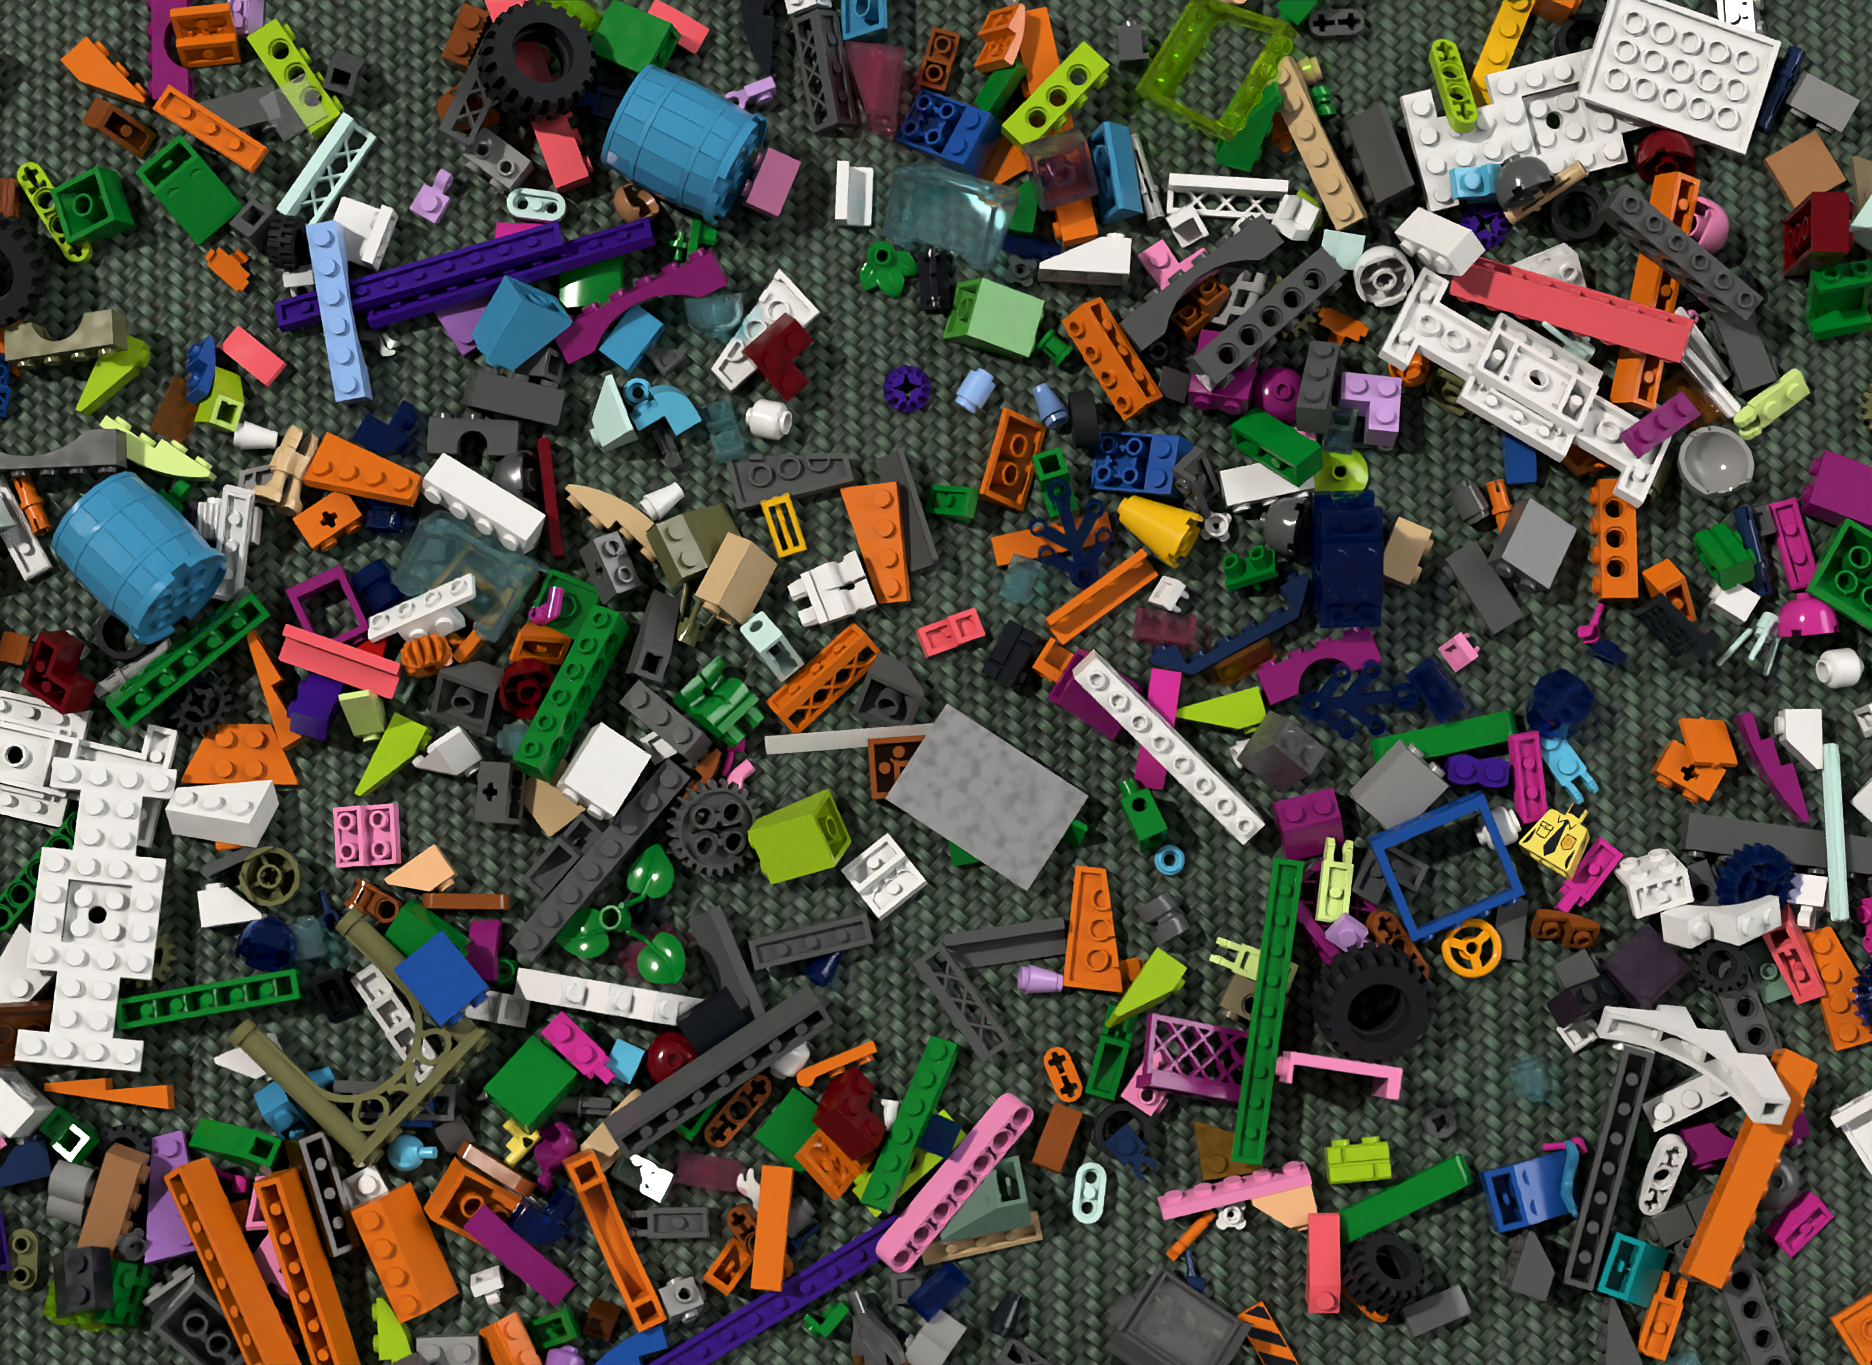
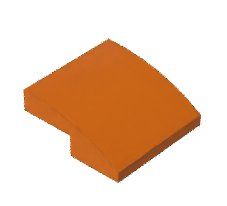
[170,3,242,68]
[973,3,1025,73]
[794,1128,877,1201]

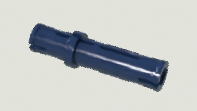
[1754,46,1806,133]
[1732,505,1773,596]

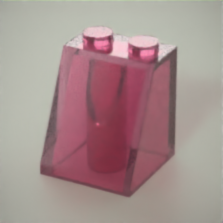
[845,41,905,135]

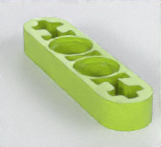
[1429,39,1478,133]
[17,162,92,265]

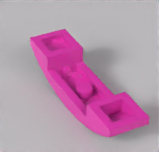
[1134,667,1182,790]

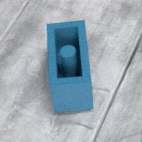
[598,304,665,376]

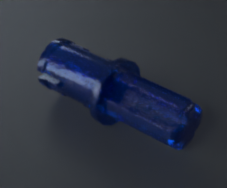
[1002,234,1062,260]

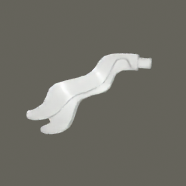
[737,1168,760,1213]

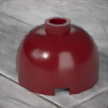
[1636,129,1697,184]
[499,658,556,719]
[646,1030,698,1084]

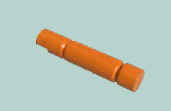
[1165,1209,1217,1261]

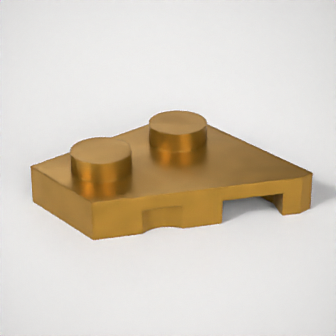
[1193,1122,1263,1181]

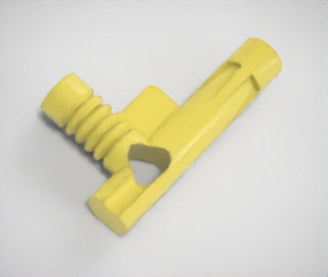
[503,1118,542,1168]

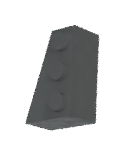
[462,366,566,426]

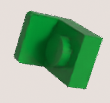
[803,1300,851,1338]

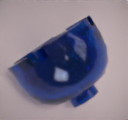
[235,916,298,972]

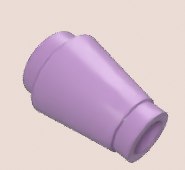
[1017,964,1063,994]

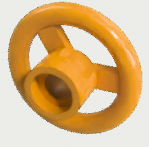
[1442,918,1502,978]

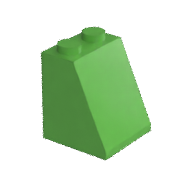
[942,278,1045,359]

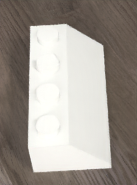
[421,453,546,555]

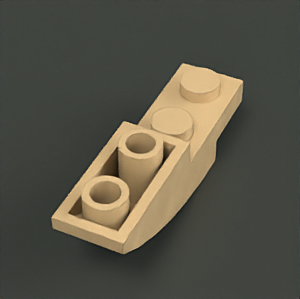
[565,484,659,563]

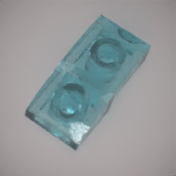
[701,398,747,464]

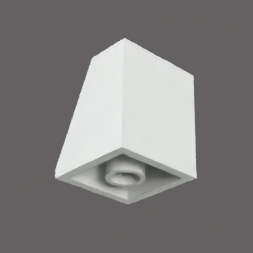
[556,722,651,820]

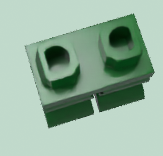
[673,655,765,749]

